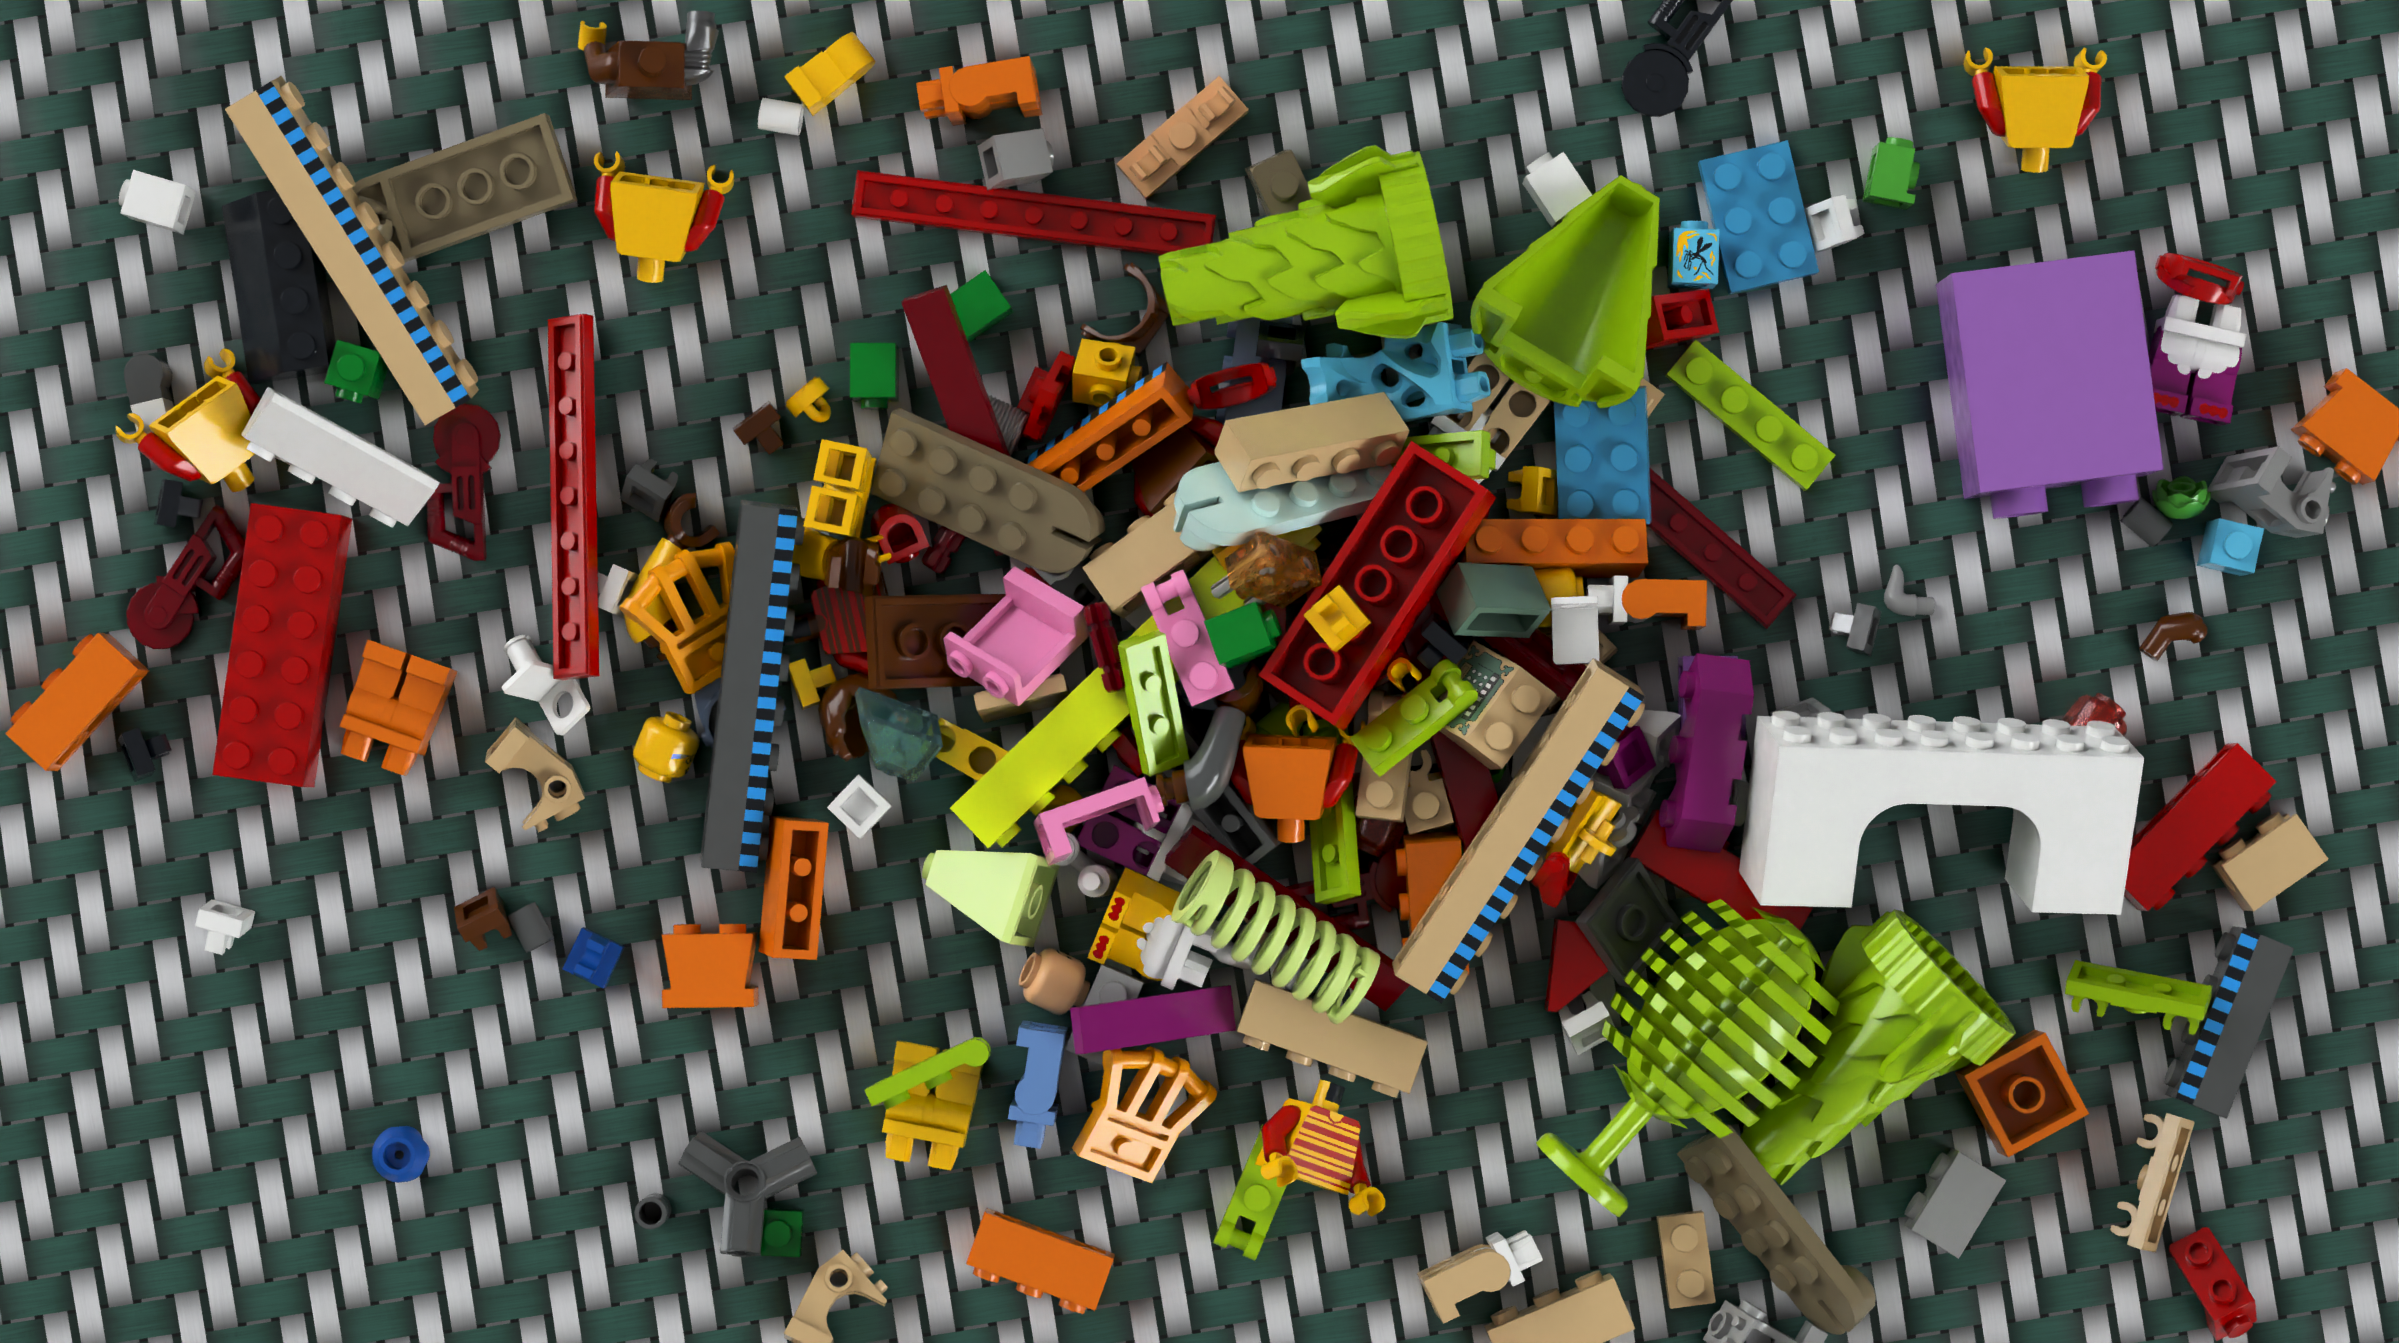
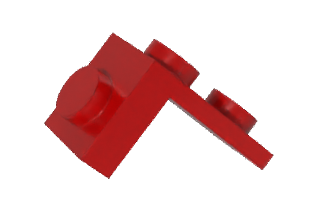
[2169,1227,2257,1341]

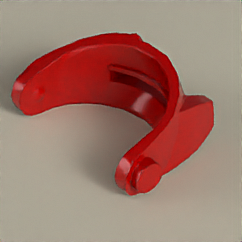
[2155,253,2244,305]
[1187,362,1277,410]
[1530,852,1579,908]

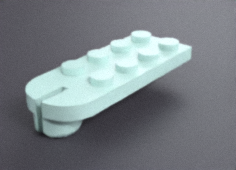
[1173,462,1393,552]

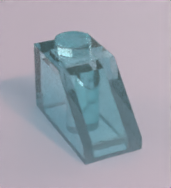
[855,687,943,782]

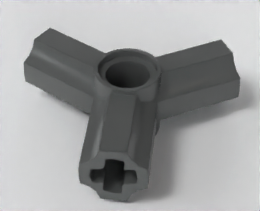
[678,1131,817,1257]

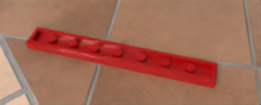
[851,170,1216,255]
[548,314,600,680]

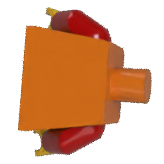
[1230,716,1366,843]

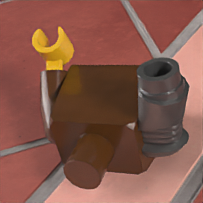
[578,11,719,100]

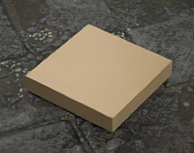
[973,673,1070,723]

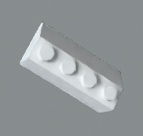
[241,387,440,528]

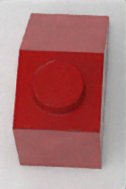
[1646,289,1720,350]
[1545,919,1608,1012]

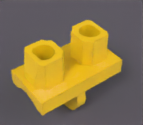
[1544,789,1622,873]

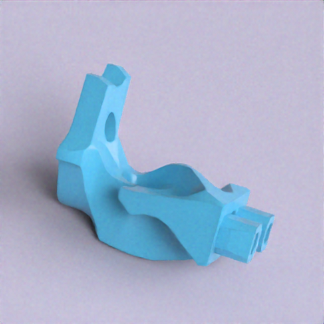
[1301,322,1491,422]

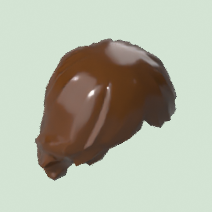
[818,674,904,762]

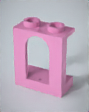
[1033,777,1164,866]

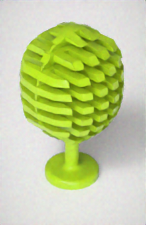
[1536,899,1840,1217]

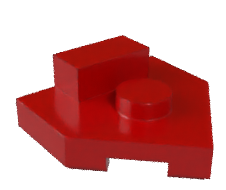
[1017,351,1076,444]

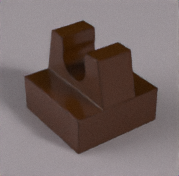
[733,401,784,455]
[454,887,512,951]

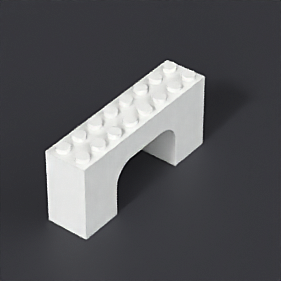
[1739,711,2144,915]

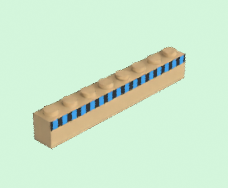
[225,76,479,425]
[1392,658,1645,1004]

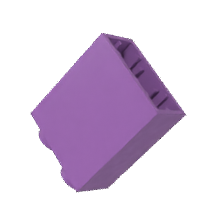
[1936,250,2164,519]

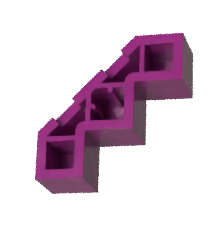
[1659,653,1754,853]

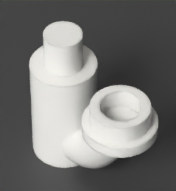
[1055,832,1118,897]

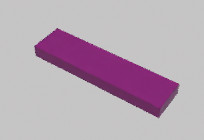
[1070,985,1236,1054]

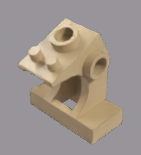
[485,717,585,833]
[784,1250,888,1343]

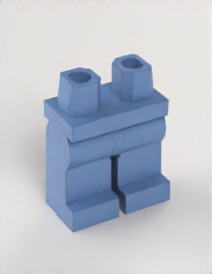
[1008,1020,1068,1149]

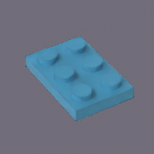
[1698,140,1819,294]
[1554,386,1652,524]

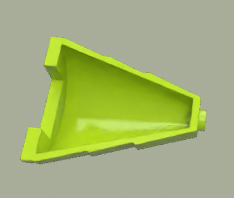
[1470,175,1660,408]

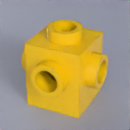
[1072,338,1142,407]

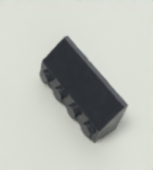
[222,189,336,385]

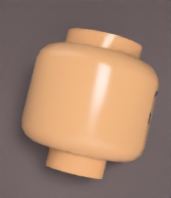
[1019,948,1090,1015]

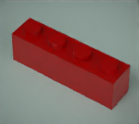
[2124,743,2277,911]
[1626,810,1813,930]

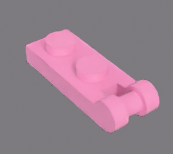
[1141,569,1235,707]

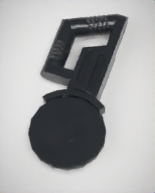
[1621,0,1733,117]

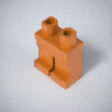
[916,56,1043,126]
[339,639,458,776]

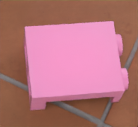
[943,566,1089,707]

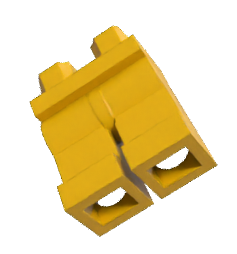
[803,439,877,538]
[882,1040,984,1171]

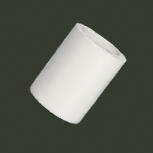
[758,98,804,136]

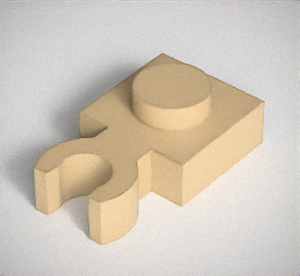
[1404,749,1454,835]

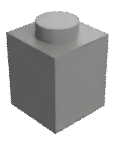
[977,128,1054,190]

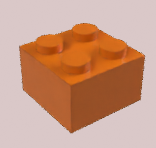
[1955,1030,2089,1157]

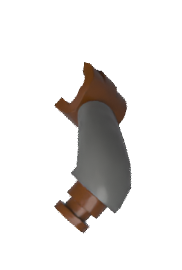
[1156,660,1263,811]

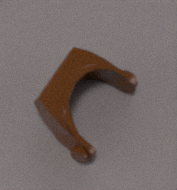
[1080,262,1170,357]

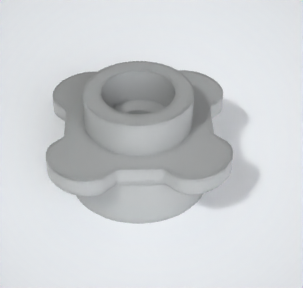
[1607,806,1640,848]

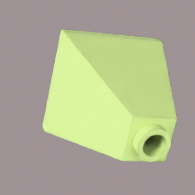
[922,850,1060,947]

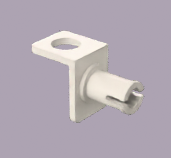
[1551,596,1600,665]
[502,635,590,735]

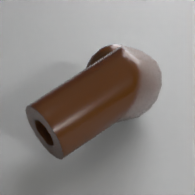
[2139,612,2208,661]

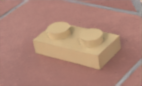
[1657,1210,1716,1309]

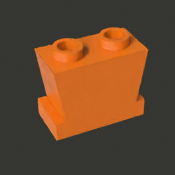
[2291,368,2399,485]
[662,924,759,1008]

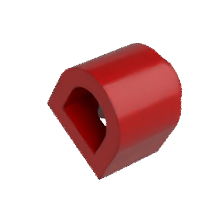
[870,503,930,565]

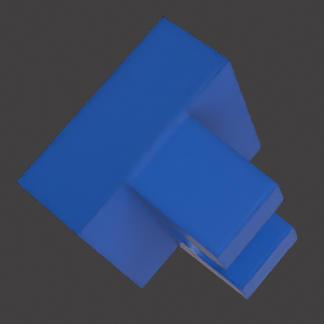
[562,927,625,988]

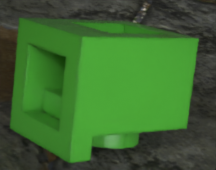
[1862,137,1920,210]

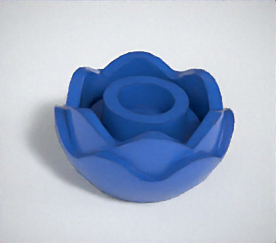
[372,1126,430,1183]

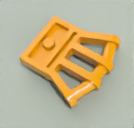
[619,542,735,694]
[1072,1046,1217,1183]

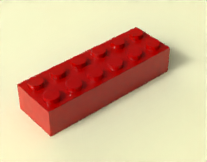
[1258,441,1496,731]
[212,503,352,787]

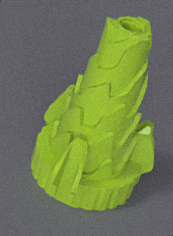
[1158,145,1454,339]
[1740,909,2016,1185]

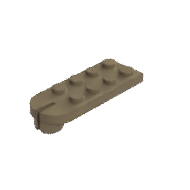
[352,113,578,262]
[870,408,1105,573]
[1677,1125,1876,1335]

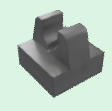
[1829,603,1882,656]

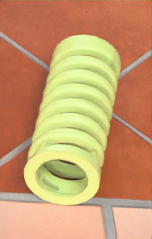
[1171,850,1380,1024]

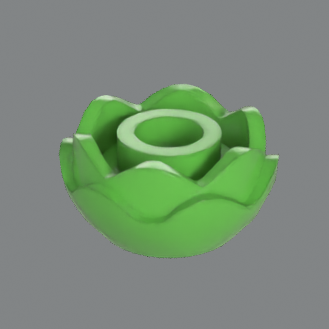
[2152,476,2211,519]

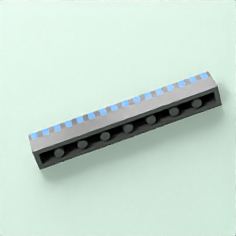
[700,500,805,873]

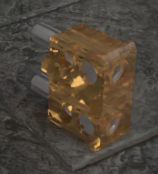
[1211,531,1322,608]

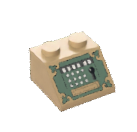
[1437,641,1557,770]

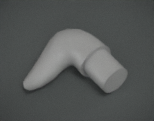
[1884,564,1935,617]

